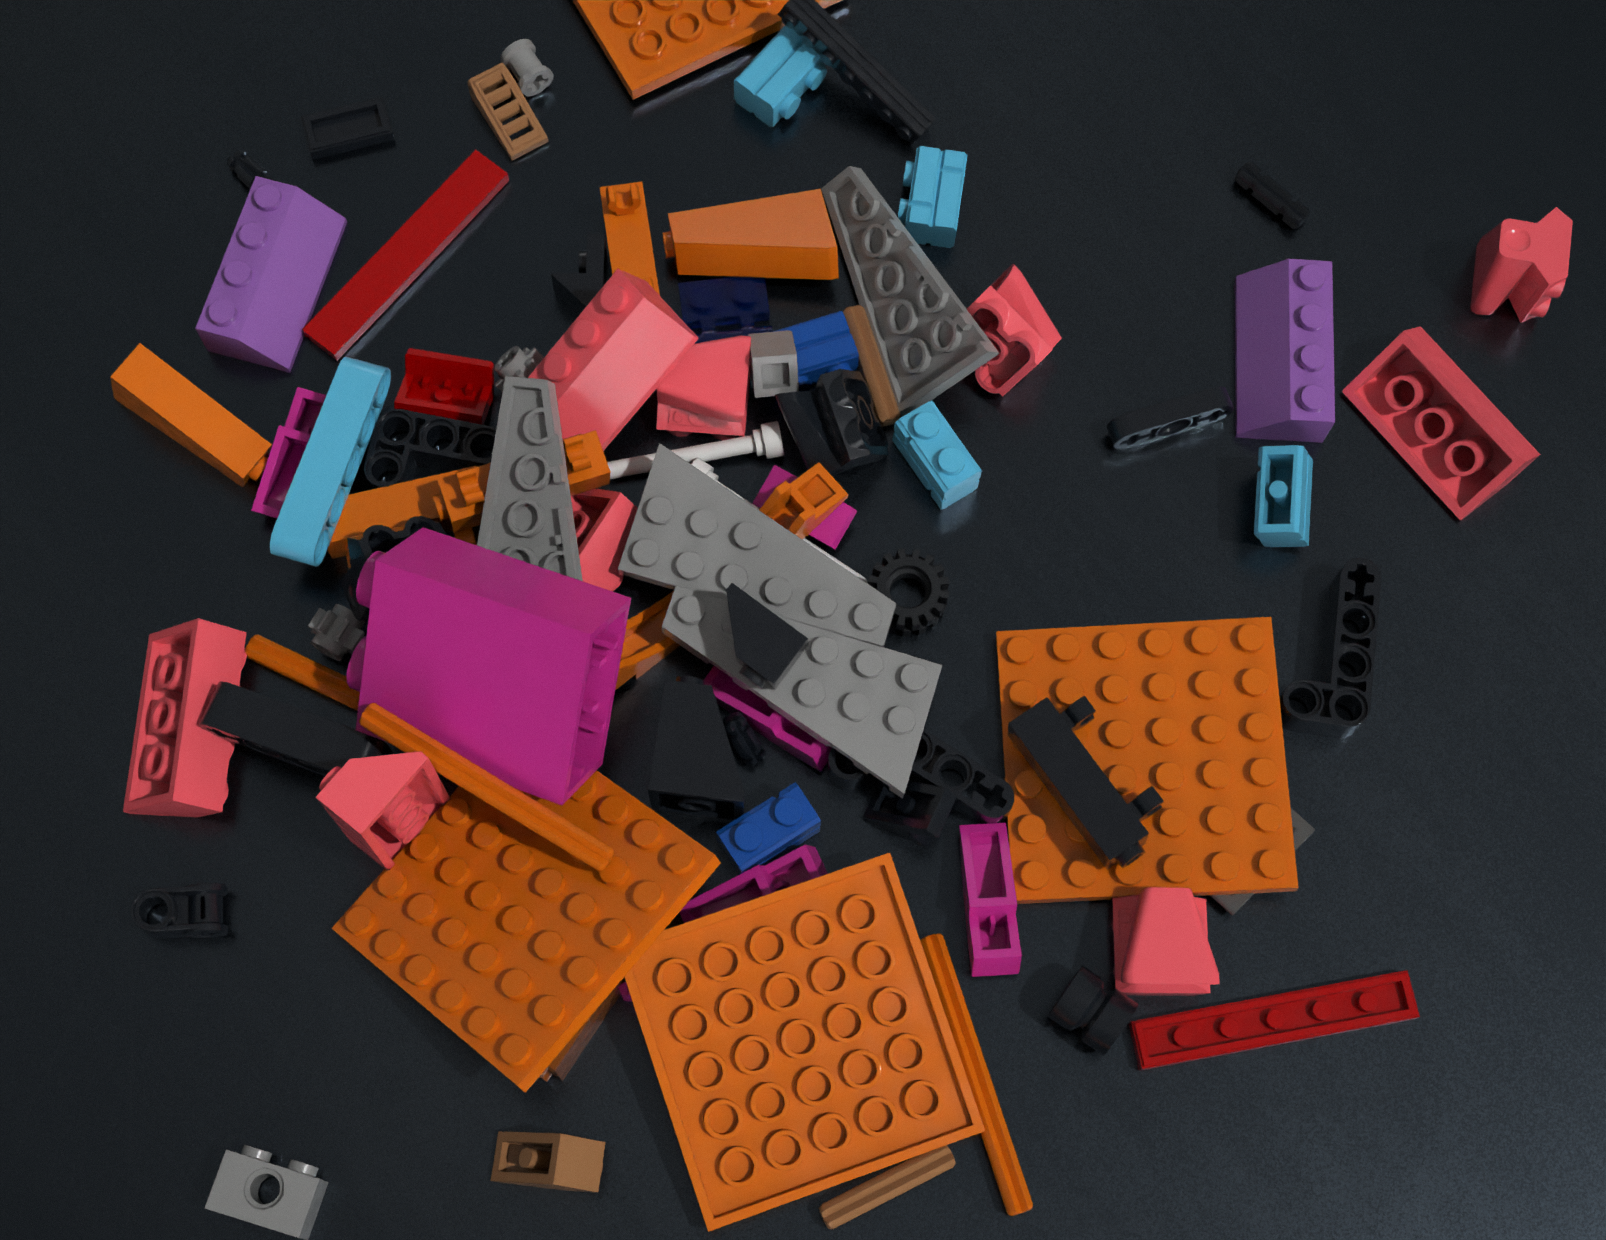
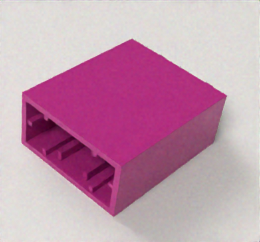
[347,527,631,805]

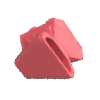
[1470,207,1573,323]
[967,263,1062,397]
[656,335,751,440]
[1112,887,1220,996]

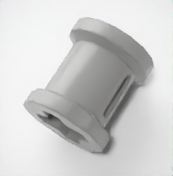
[500,39,554,97]

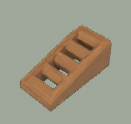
[468,63,549,161]

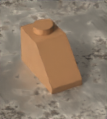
[491,1131,606,1193]

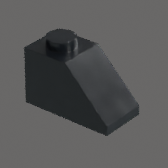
[726,583,809,689]

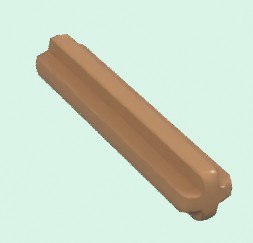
[843,305,901,427]
[819,1145,956,1229]

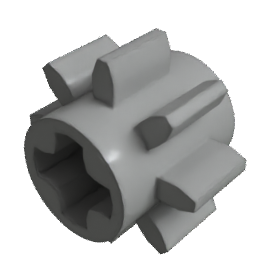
[494,346,544,392]
[308,604,365,661]

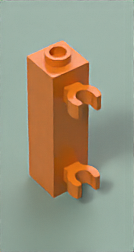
[599,181,660,295]
[432,430,611,533]
[327,466,477,569]

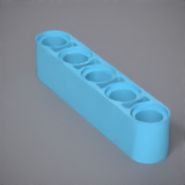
[270,356,391,567]

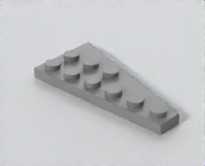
[821,166,1000,416]
[477,376,583,581]
[618,443,896,647]
[662,585,942,799]

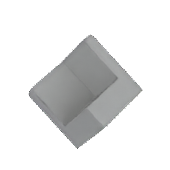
[748,330,799,398]

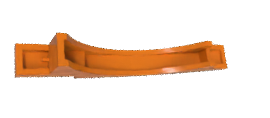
[615,462,848,690]

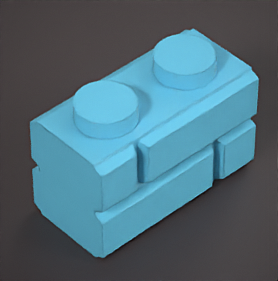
[734,26,827,127]
[898,146,968,248]
[892,401,982,510]
[1254,445,1313,547]

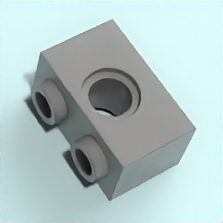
[205,1145,329,1240]

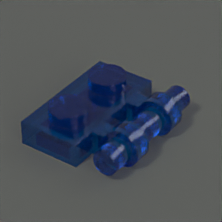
[678,277,773,343]

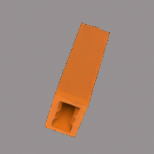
[662,189,839,280]
[110,343,272,487]

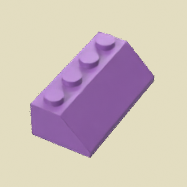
[195,176,347,373]
[1235,259,1335,443]

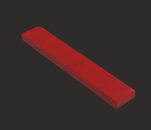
[302,150,509,361]
[1129,970,1420,1071]

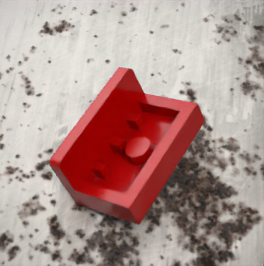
[394,348,494,425]

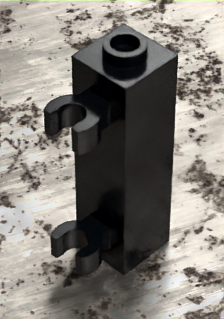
[1008,696,1164,870]

